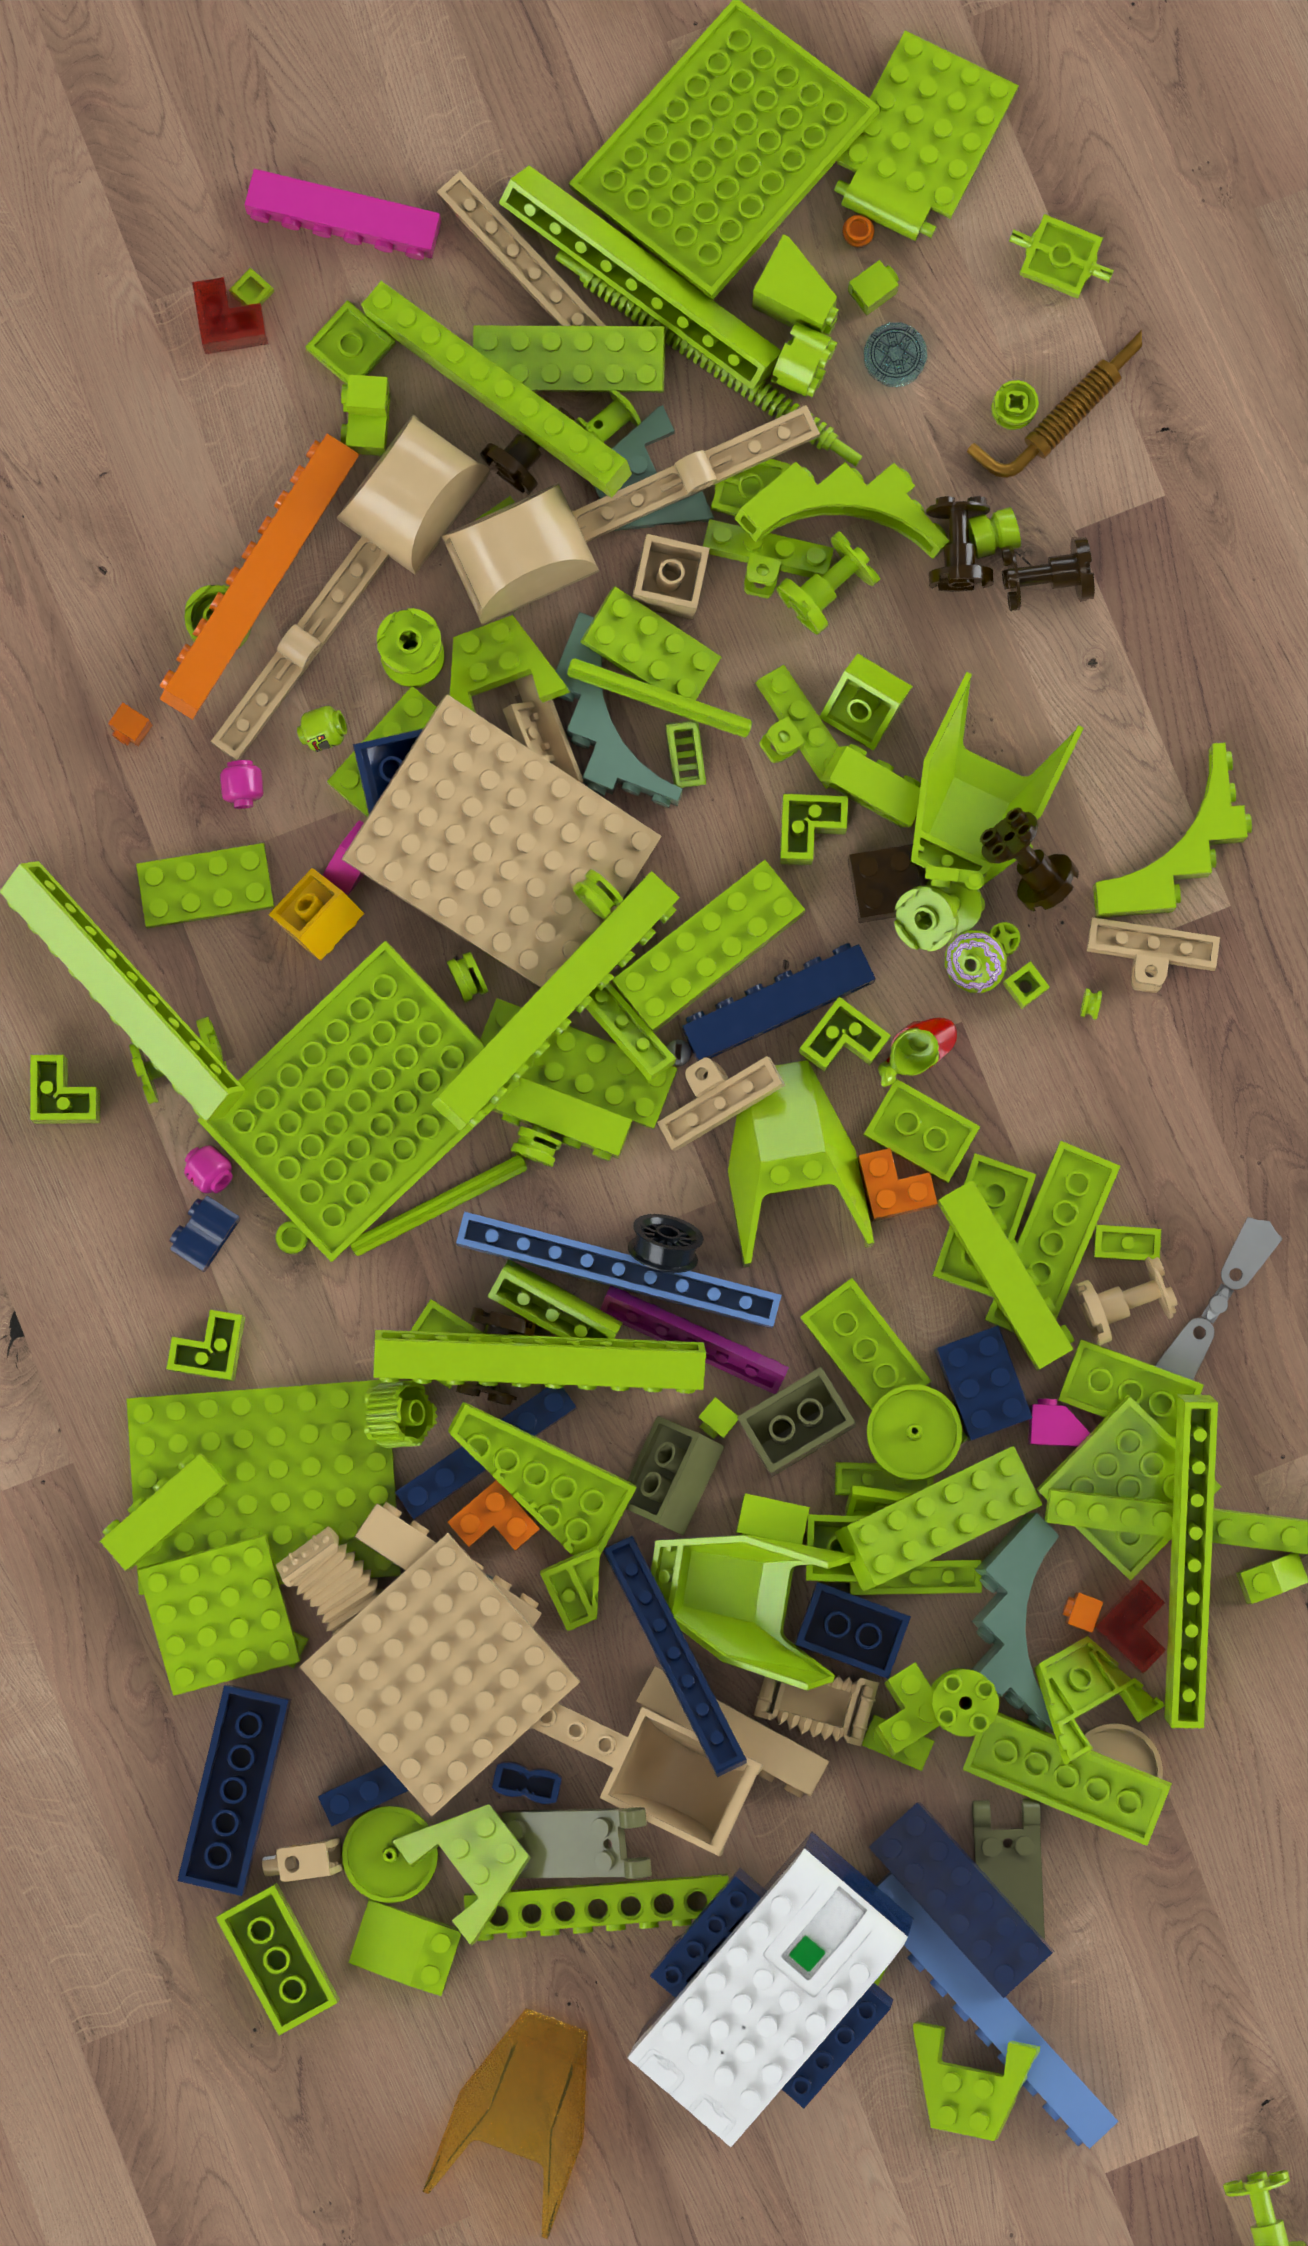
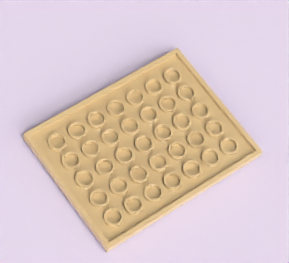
[341,694,662,988]

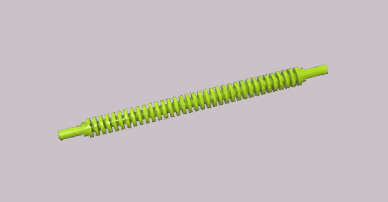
[555,250,863,467]

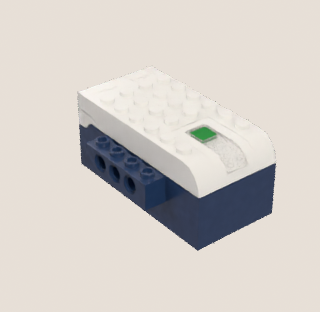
[628,1832,914,2147]

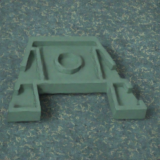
[593,405,714,531]

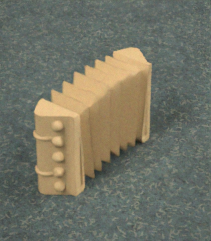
[276,1526,383,1637]
[754,1675,879,1747]

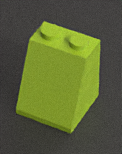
[752,234,839,335]

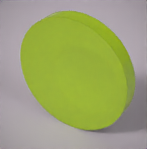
[867,1384,962,1481]
[342,1806,438,1903]

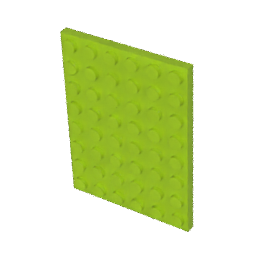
[569,0,880,300]
[197,941,521,1262]
[126,1380,401,1595]

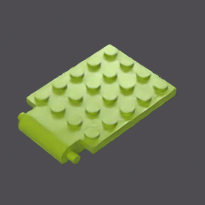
[834,30,1019,241]

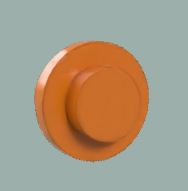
[842,215,874,247]

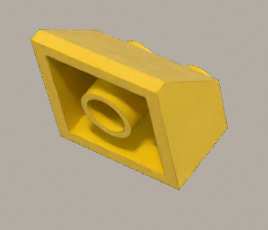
[268,868,365,961]

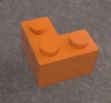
[858,1148,938,1222]
[448,1480,541,1551]

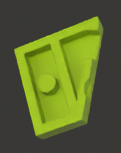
[540,1545,600,1632]

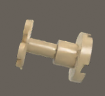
[1075,1257,1178,1346]

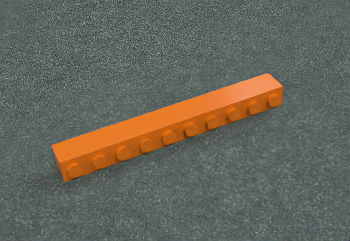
[159,434,360,720]

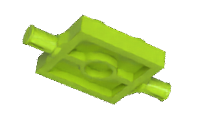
[1009,214,1114,299]
[711,459,790,517]

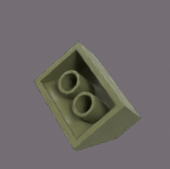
[737,1367,856,1477]
[626,1416,725,1535]

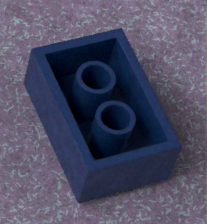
[934,1326,1033,1442]
[794,1582,911,1679]

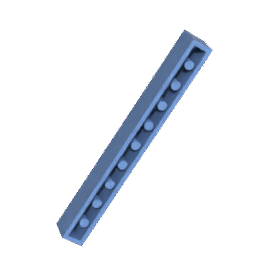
[456,1211,782,1329]
[875,1872,1119,2149]

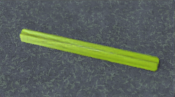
[567,658,752,738]
[350,1155,527,1256]

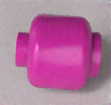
[220,760,263,809]
[184,1145,233,1194]

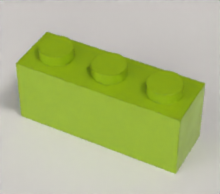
[820,744,921,828]

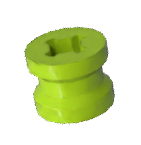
[989,922,1021,957]

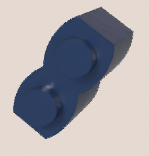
[169,1195,241,1272]
[492,1761,562,1804]

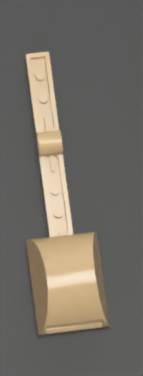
[442,405,820,624]
[211,414,490,761]
[531,1703,763,1856]

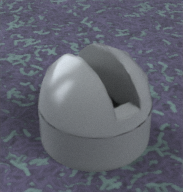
[667,1039,691,1066]

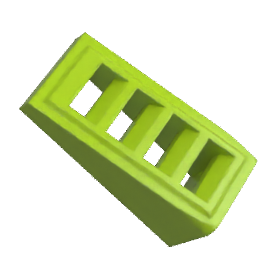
[665,720,706,788]

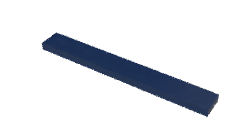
[603,1535,747,1777]

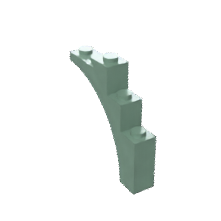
[556,612,683,808]
[971,1513,1059,1733]

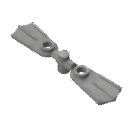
[1155,1217,1282,1380]

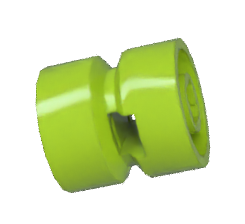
[968,507,1021,559]

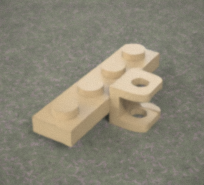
[1087,917,1220,993]
[657,1056,785,1152]

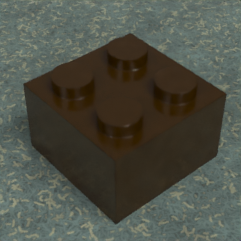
[848,844,921,923]

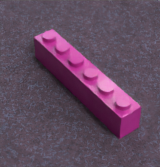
[244,169,441,260]

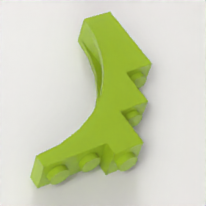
[734,462,950,559]
[1093,742,1252,918]

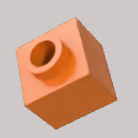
[108,702,153,747]
[1062,1592,1103,1633]

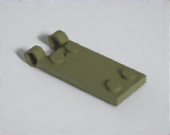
[972,1798,1046,1962]
[502,1807,652,1879]

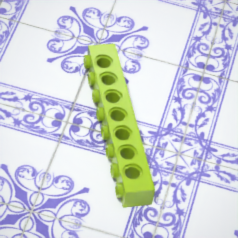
[464,1874,729,1941]

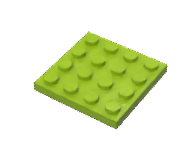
[1036,1395,1222,1581]
[137,1534,301,1696]

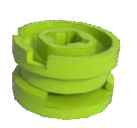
[991,380,1039,430]
[572,869,623,919]
[447,951,489,1003]
[511,1126,562,1167]

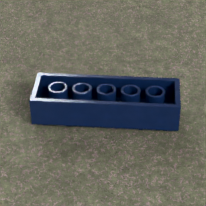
[177,1684,292,1896]
[869,1802,1055,1998]

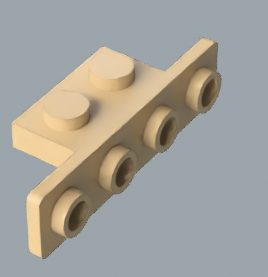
[503,674,583,783]

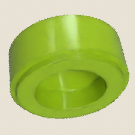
[275,1221,309,1254]

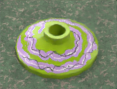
[945,930,1007,993]

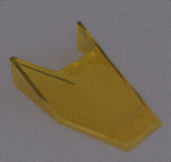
[422,2008,588,2240]

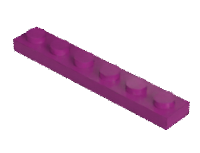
[600,1285,789,1394]

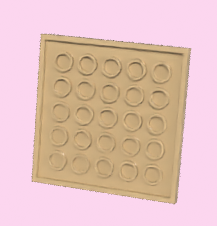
[300,1533,581,1816]

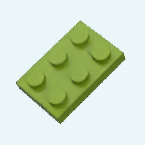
[863,1079,980,1184]

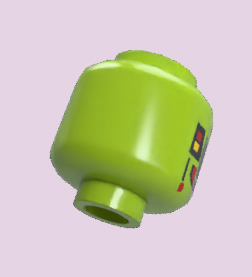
[297,705,347,752]

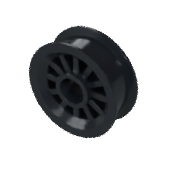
[628,1214,704,1273]

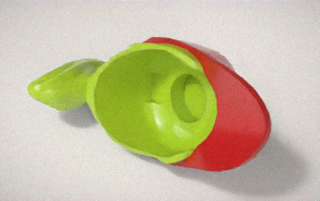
[878,1017,957,1087]

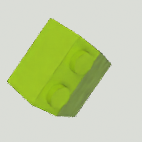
[348,1899,462,1996]

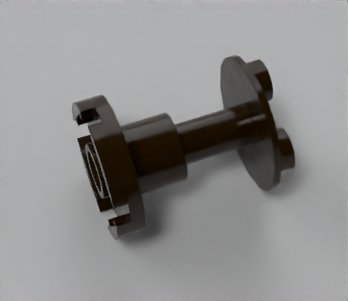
[480,389,575,495]
[926,496,994,592]
[1001,537,1095,611]
[980,808,1079,911]
[456,1307,537,1405]

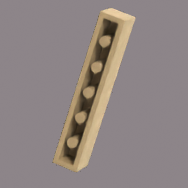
[354,1502,542,1627]
[636,1666,829,1798]

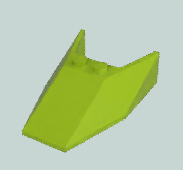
[911,672,1084,890]
[728,1060,874,1267]
[651,1535,855,1690]

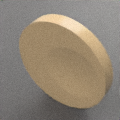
[1084,1723,1163,1779]

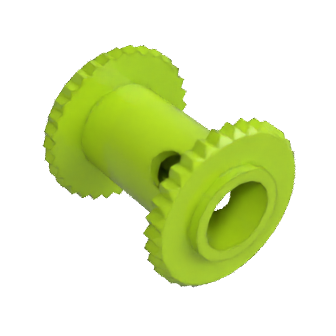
[576,390,641,443]

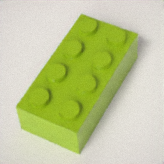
[215,1883,340,2035]

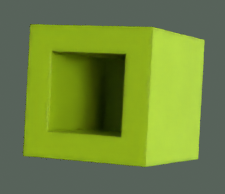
[848,260,899,316]

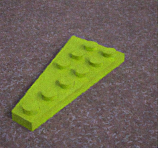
[448,1402,637,1556]

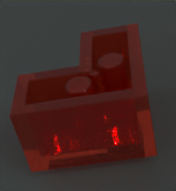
[192,277,269,354]
[1094,1580,1166,1674]

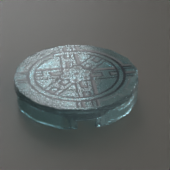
[864,322,927,387]

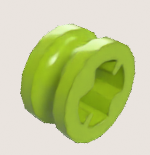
[1080,988,1102,1020]

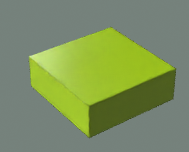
[229,267,275,314]

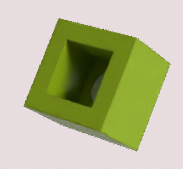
[1003,961,1050,1009]
[698,1397,738,1439]

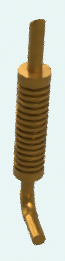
[967,329,1142,478]

